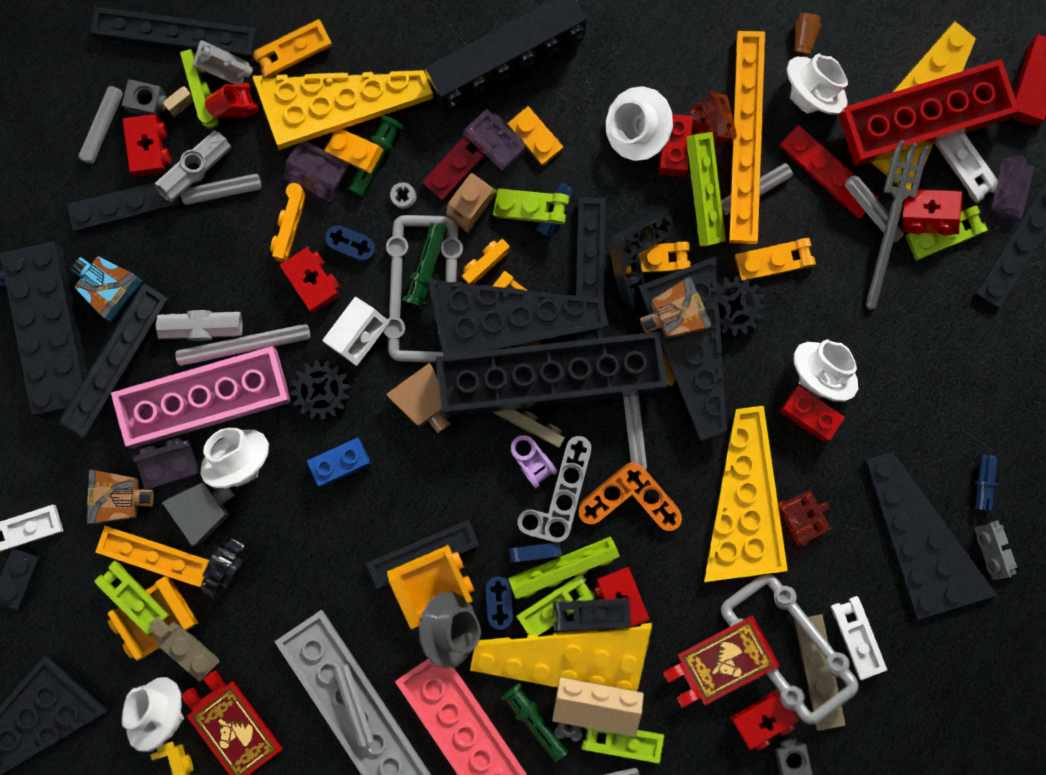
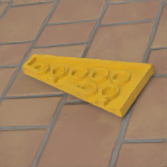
[871,22,976,190]
[253,71,433,150]
[704,406,788,582]
[470,623,651,692]

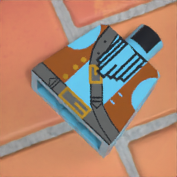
[71,257,142,322]

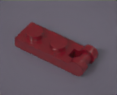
[422,127,494,202]

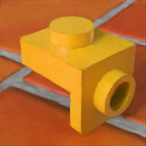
[150,742,193,775]

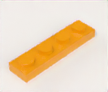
[96,526,209,587]

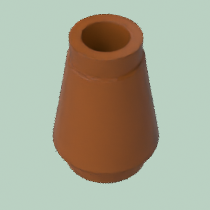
[795,13,822,55]

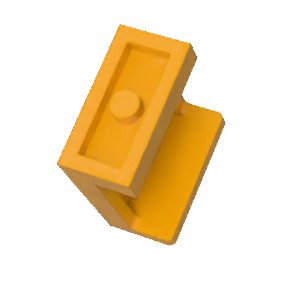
[387,545,474,629]
[108,576,199,660]

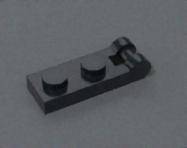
[552,598,632,631]

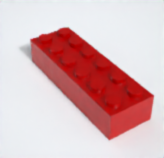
[838,59,1019,167]

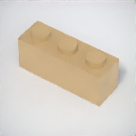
[552,678,643,737]

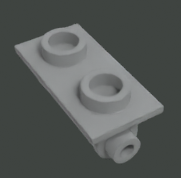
[192,40,252,84]

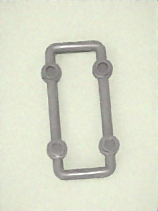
[383,215,463,362]
[721,574,858,724]

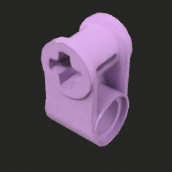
[511,436,558,489]

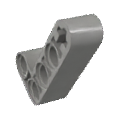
[518,436,591,542]

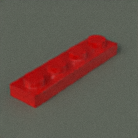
[779,125,879,219]

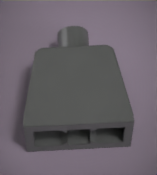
[162,483,235,546]

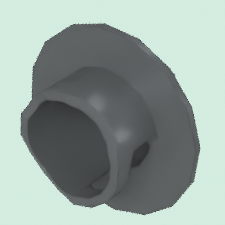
[419,592,481,668]

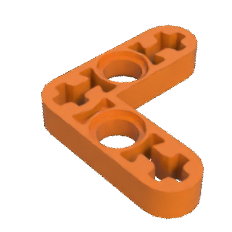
[579,462,682,531]

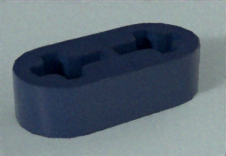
[325,225,376,262]
[508,542,562,563]
[486,576,513,630]

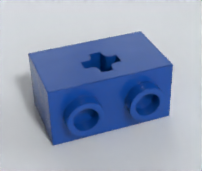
[307,438,372,488]

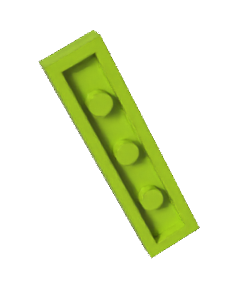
[686,132,726,246]
[508,537,620,599]

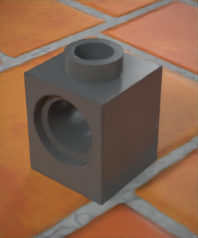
[122,79,167,118]
[774,739,812,775]

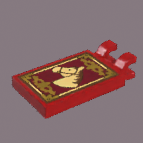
[663,615,780,707]
[181,670,283,775]

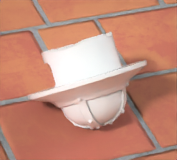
[787,54,848,115]
[606,86,673,161]
[794,339,858,402]
[200,428,269,488]
[122,678,184,751]

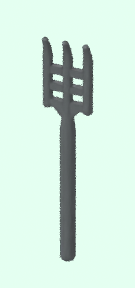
[866,140,929,310]

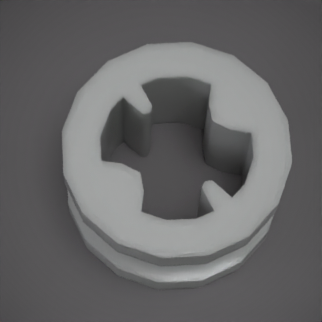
[390,182,416,209]

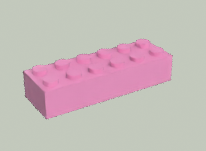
[111,346,291,449]

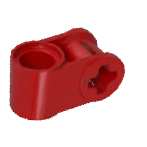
[205,83,259,118]

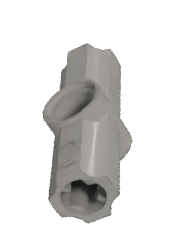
[155,131,231,202]
[156,310,243,341]

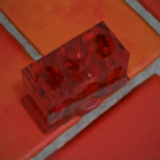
[690,91,737,148]
[778,490,831,547]

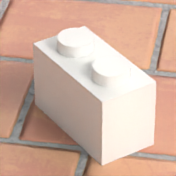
[322,297,389,366]

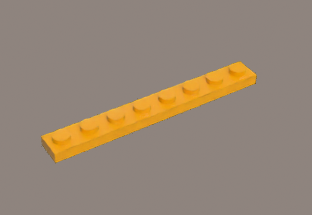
[729,31,765,244]

